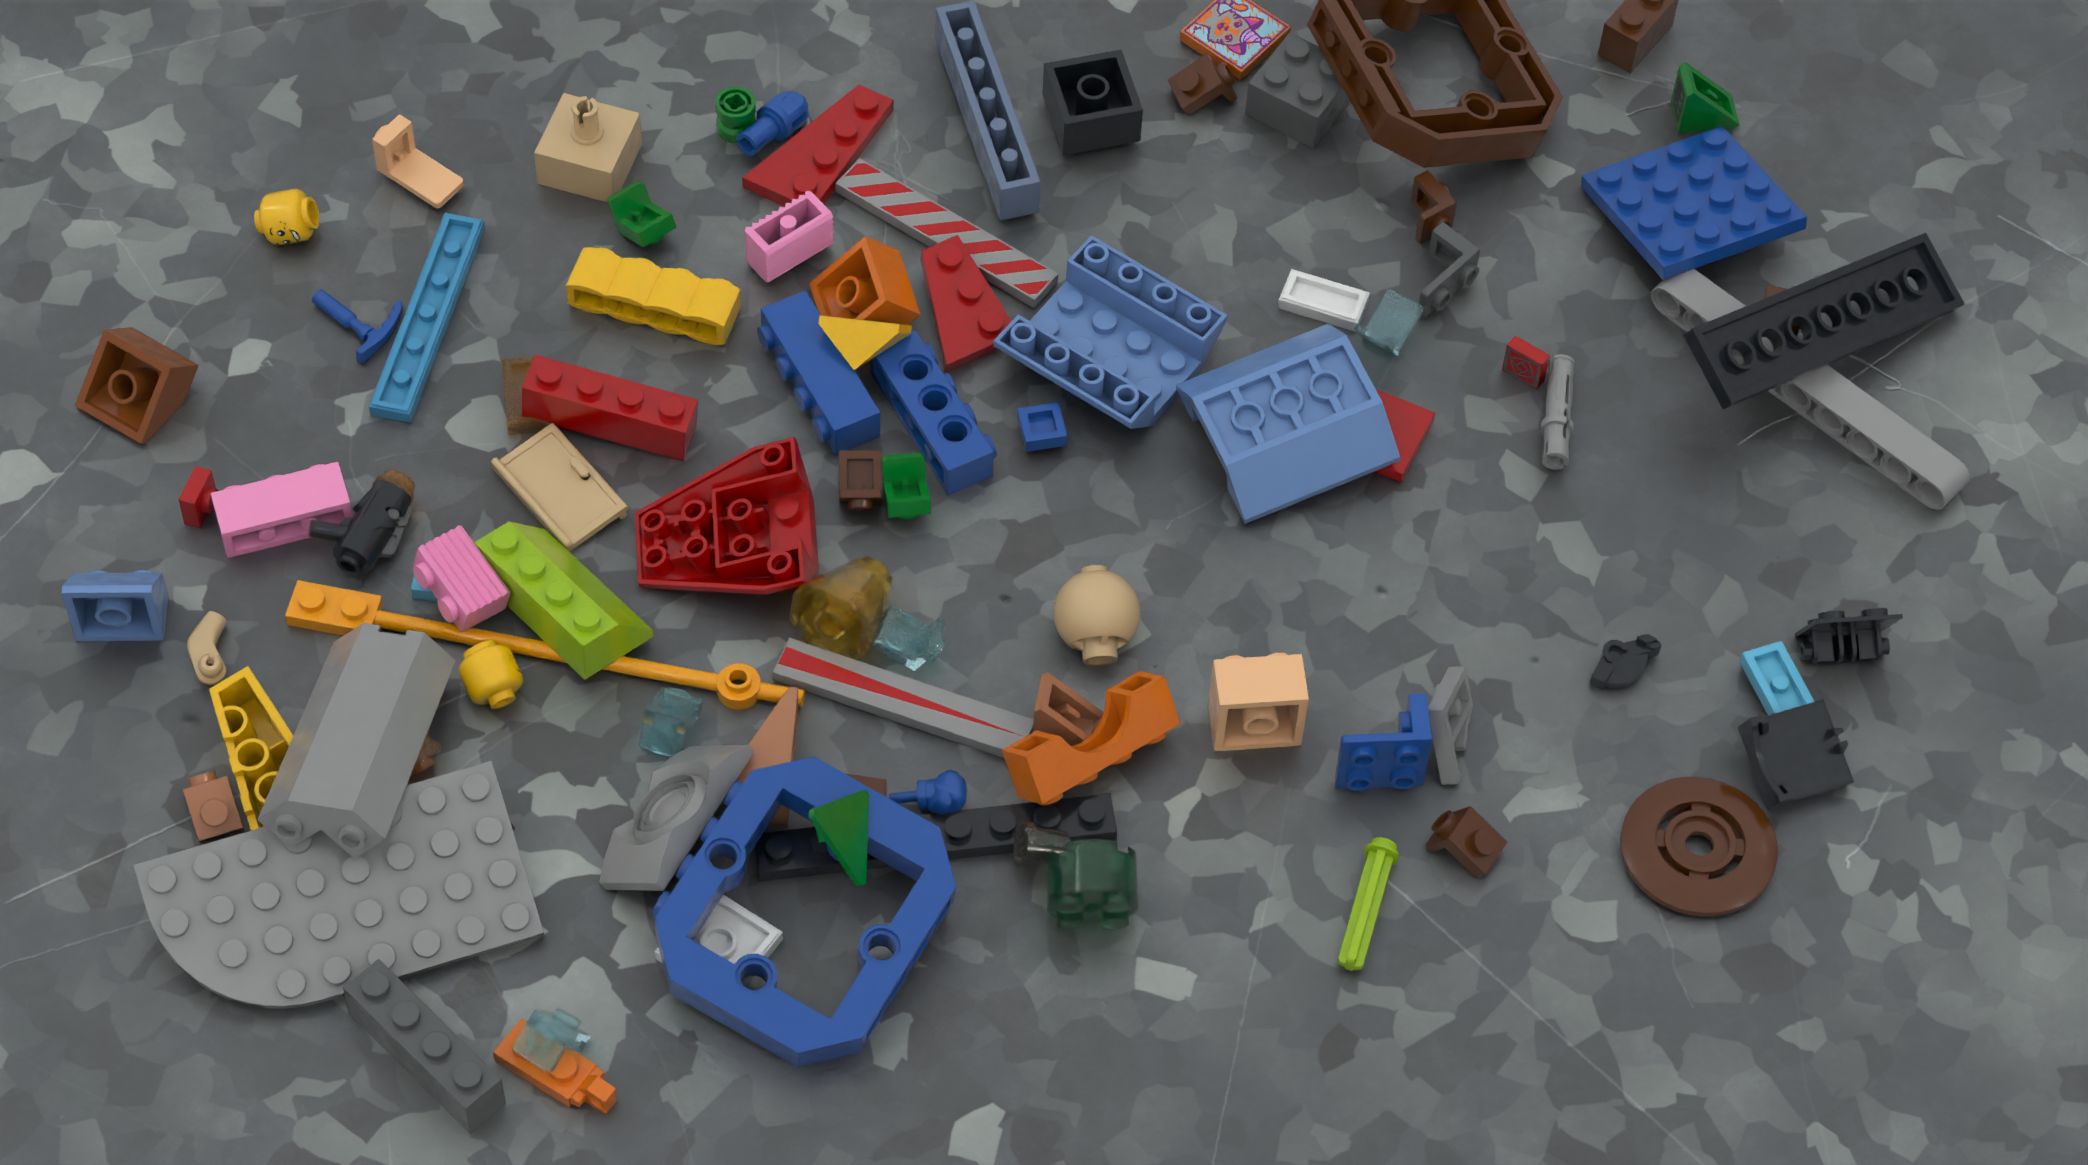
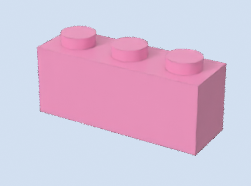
[211,462,353,558]

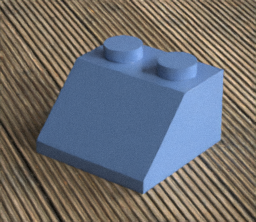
[61,570,169,641]

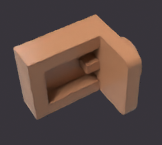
[182,770,243,841]

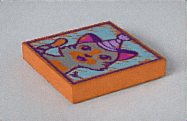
[1180,0,1291,81]

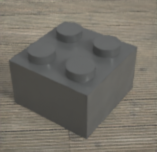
[1245,32,1350,149]

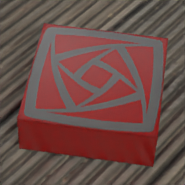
[1502,336,1550,390]

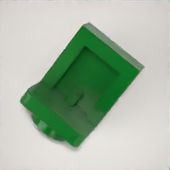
[607,181,677,247]
[881,452,931,519]

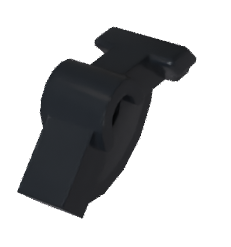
[1590,634,1661,690]

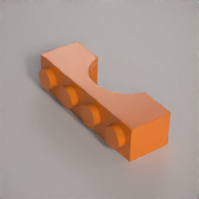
[1001,671,1181,805]

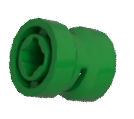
[715,86,756,143]

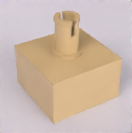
[534,93,642,202]

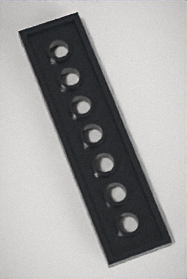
[1683,233,1965,410]

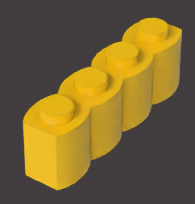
[566,247,741,345]

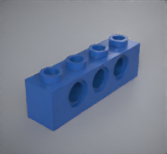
[870,330,997,495]

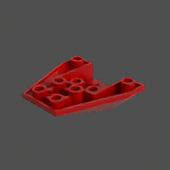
[635,437,819,595]

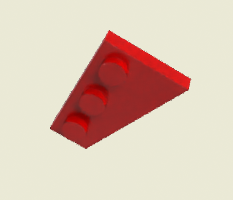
[920,235,1011,373]

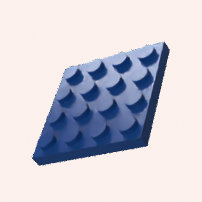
[1581,126,1807,280]

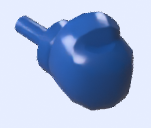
[889,770,967,815]

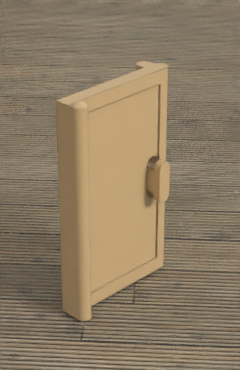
[491,423,629,552]

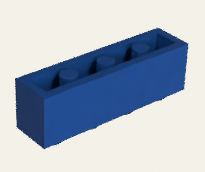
[757,291,880,455]

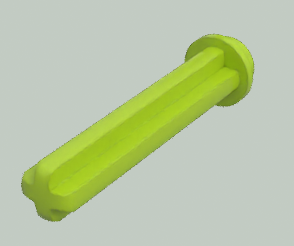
[1337,837,1399,971]

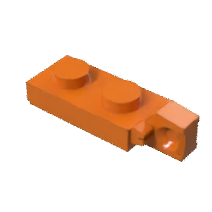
[493,1018,618,1115]

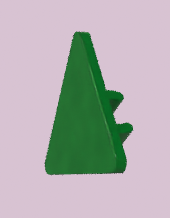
[808,790,869,886]

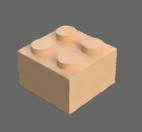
[1208,653,1309,752]

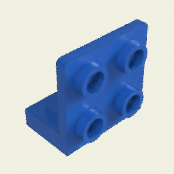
[1335,693,1432,791]

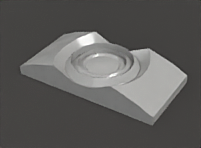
[599,745,754,891]

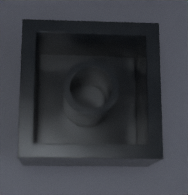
[1042,49,1143,155]

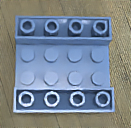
[993,235,1227,429]
[1176,323,1400,524]

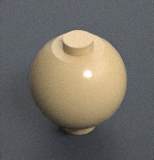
[1053,565,1140,666]

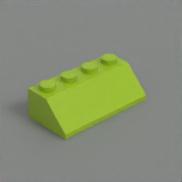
[474,521,654,680]

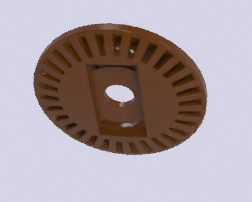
[1620,777,1778,917]

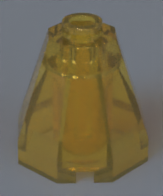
[789,556,893,659]

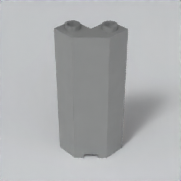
[257,623,456,857]

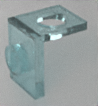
[1354,289,1425,357]

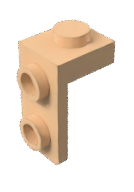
[372,114,464,209]

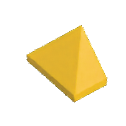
[818,315,912,370]

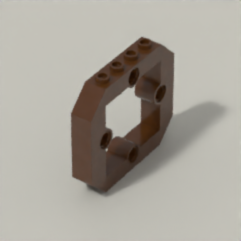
[1307,0,1563,168]

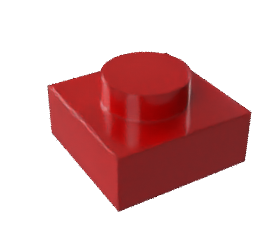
[178,466,219,528]

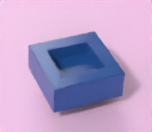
[1017,402,1067,452]

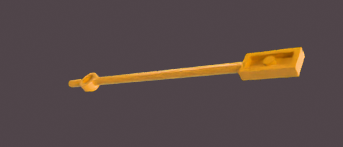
[285,580,805,710]

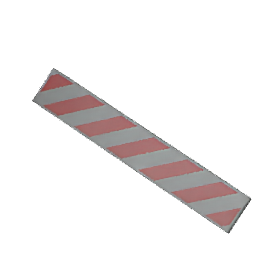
[835,158,1058,308]

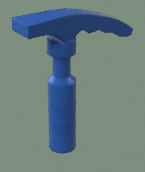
[312,289,403,365]

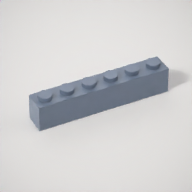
[935,0,1041,221]

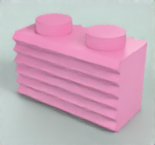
[745,191,834,283]
[413,525,511,632]

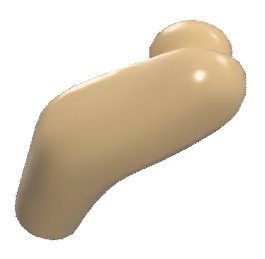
[187,611,227,685]

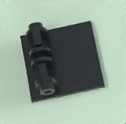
[1795,608,1903,664]

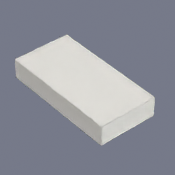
[1278,269,1370,332]

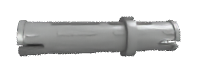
[1540,354,1575,470]

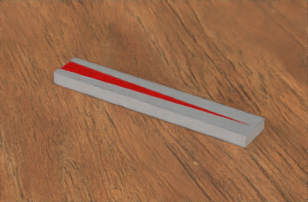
[773,638,1034,758]

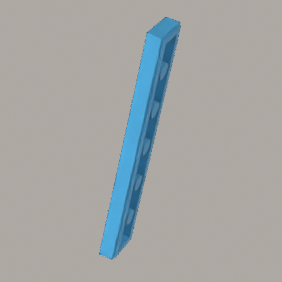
[369,213,485,423]

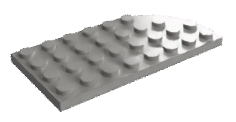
[133,761,544,1009]

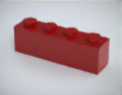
[522,354,698,461]

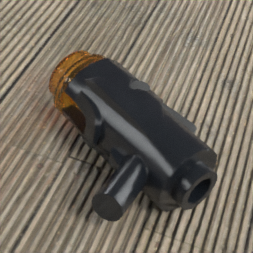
[308,470,415,575]

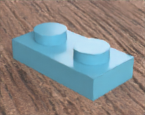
[1739,641,1815,716]

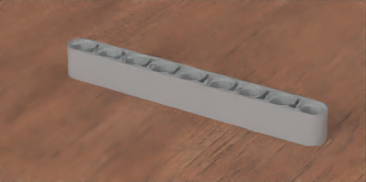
[1651,269,1970,510]

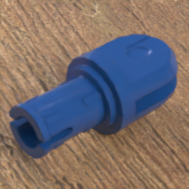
[736,91,809,156]

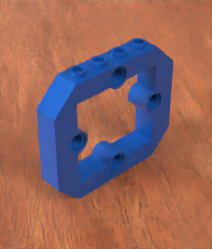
[652,756,956,1067]

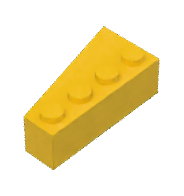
[209,666,293,830]

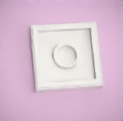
[654,895,783,986]

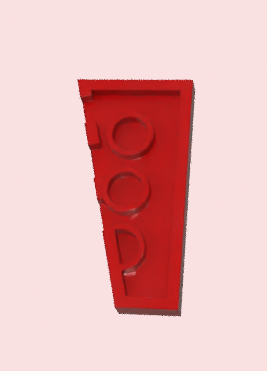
[742,85,894,207]

